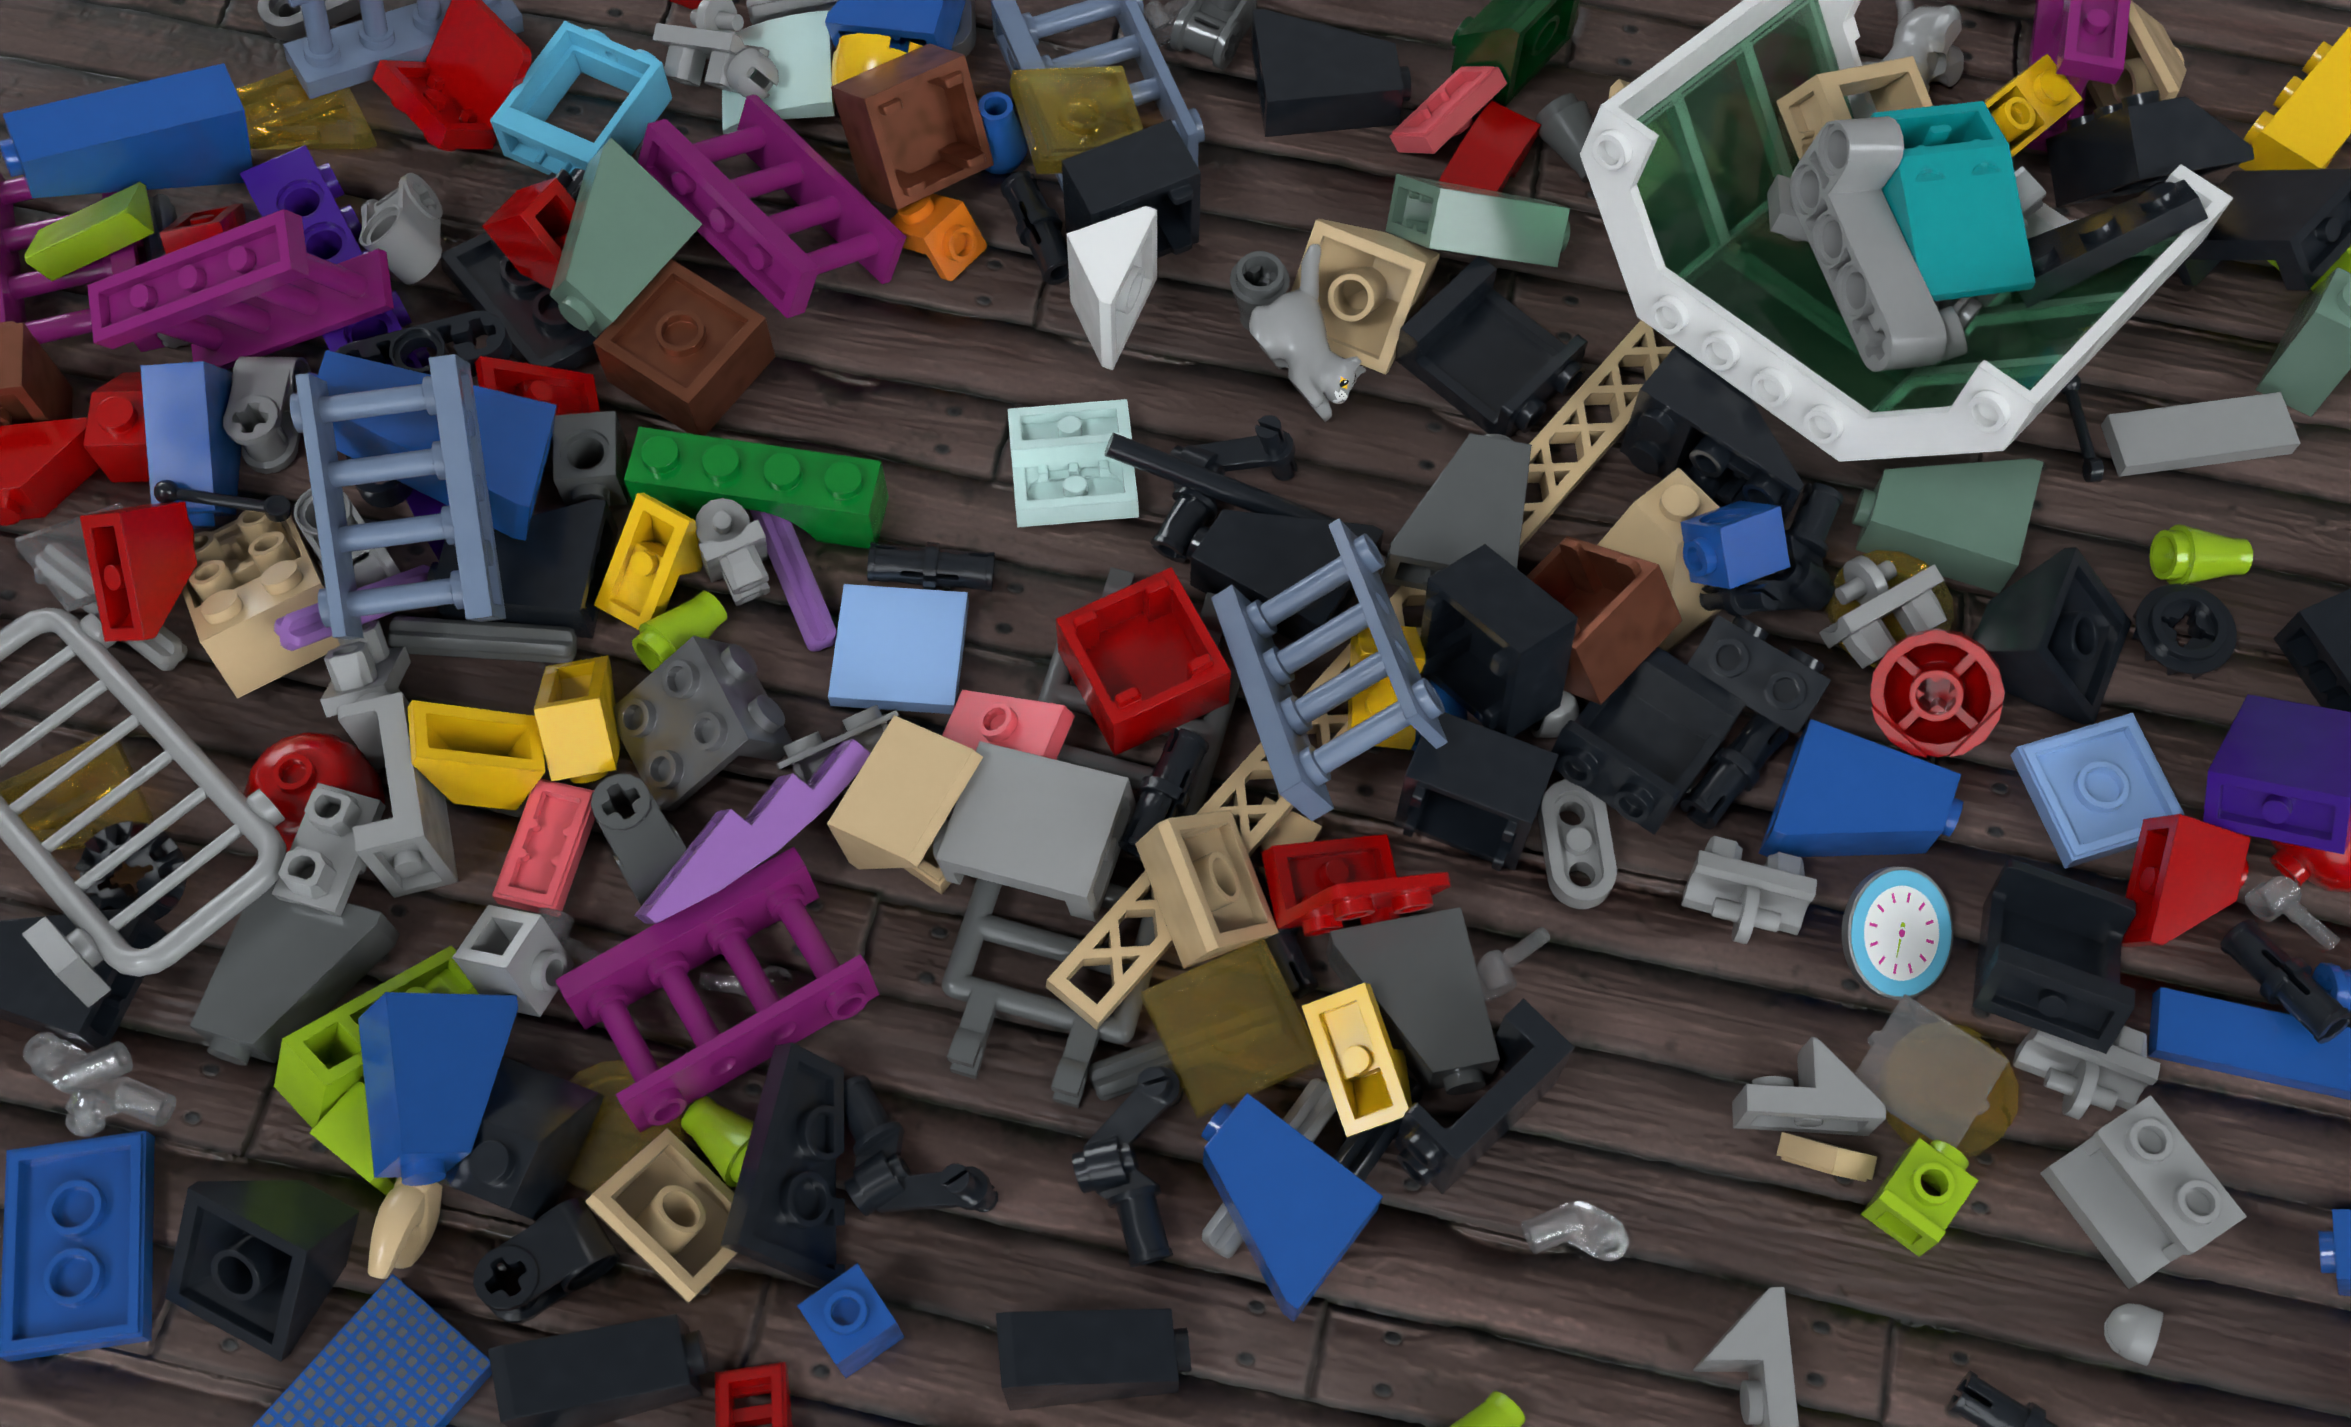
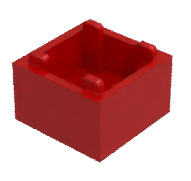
[1056,567,1231,756]

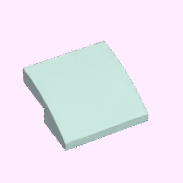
[722,10,835,134]
[1008,399,1139,528]

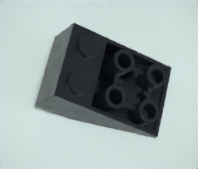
[1620,345,1804,526]

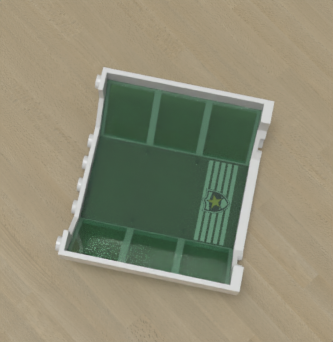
[1580,0,2233,462]

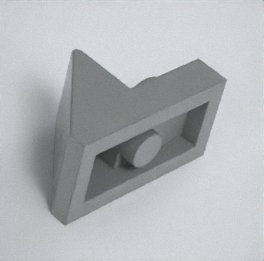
[1732,1037,1886,1136]
[1693,1287,1799,1427]

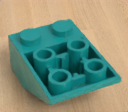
[1870,101,2036,301]

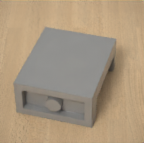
[337,692,459,898]
[933,741,1136,922]
[2040,1095,2247,1289]

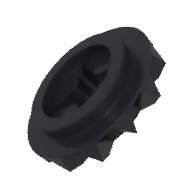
[2132,583,2237,680]
[74,821,187,922]

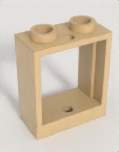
[1776,56,1933,161]

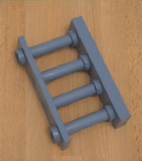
[283,0,524,99]
[991,0,1205,191]
[290,354,506,640]
[1211,518,1448,821]

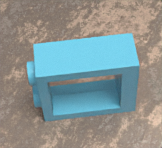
[490,21,672,175]

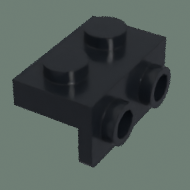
[1687,615,1831,734]

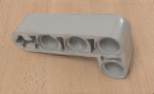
[1790,116,1947,371]

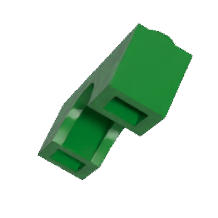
[624,427,889,549]

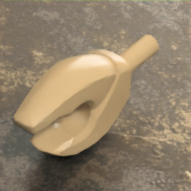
[368,1177,442,1279]

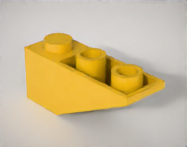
[2238,27,2351,171]
[1984,54,2083,157]

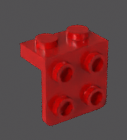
[372,0,532,151]
[1261,834,1451,936]

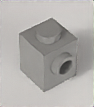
[452,905,575,1017]

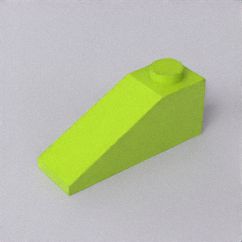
[274,945,479,1129]

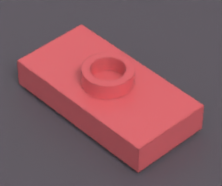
[1389,66,1507,154]
[942,690,1075,760]
[492,779,595,918]

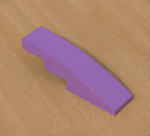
[634,739,870,924]

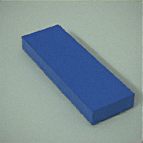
[2148,987,2351,1100]

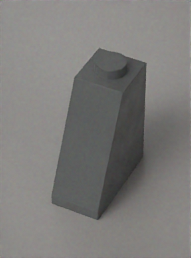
[1380,433,1532,590]
[190,883,400,1065]
[1326,907,1500,1095]

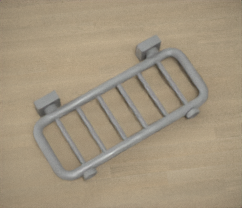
[0,607,287,1008]

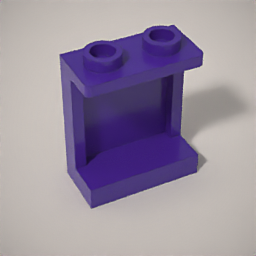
[2203,694,2351,854]

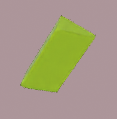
[25,182,154,281]

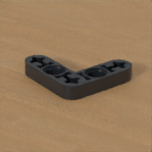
[336,310,512,508]

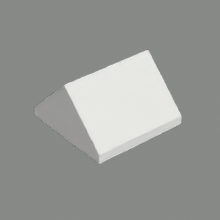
[1066,206,1157,370]

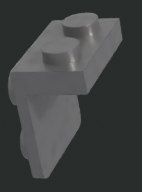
[614,636,793,811]

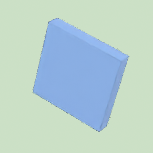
[828,584,969,714]
[2010,713,2185,869]

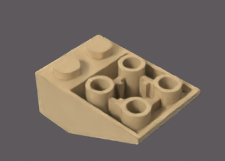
[182,510,340,699]

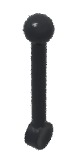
[2060,374,2104,482]
[154,480,291,522]

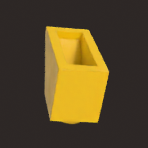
[534,655,620,783]
[407,700,545,811]

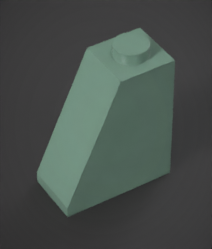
[550,138,702,337]
[1386,173,1570,267]
[2255,267,2351,417]
[1852,458,2043,593]

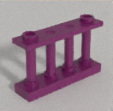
[2025,0,2131,152]
[638,94,906,319]
[0,173,165,352]
[87,209,394,370]
[555,847,880,1133]

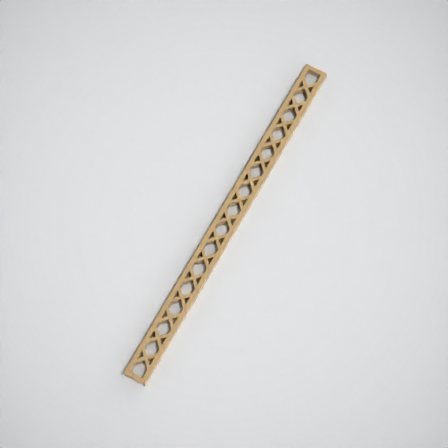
[1046,320,1675,1030]

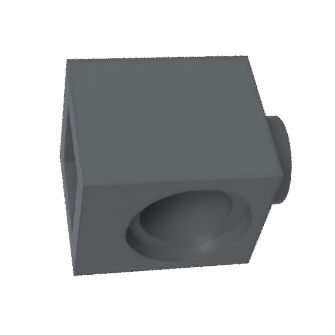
[553,411,628,507]

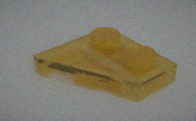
[236,69,377,149]
[0,731,155,850]

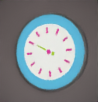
[1842,866,1954,1000]

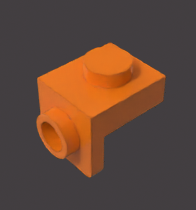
[889,193,987,281]

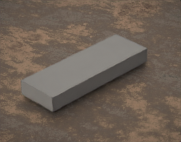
[2101,392,2300,477]

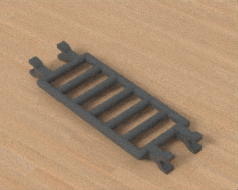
[941,567,1241,1109]

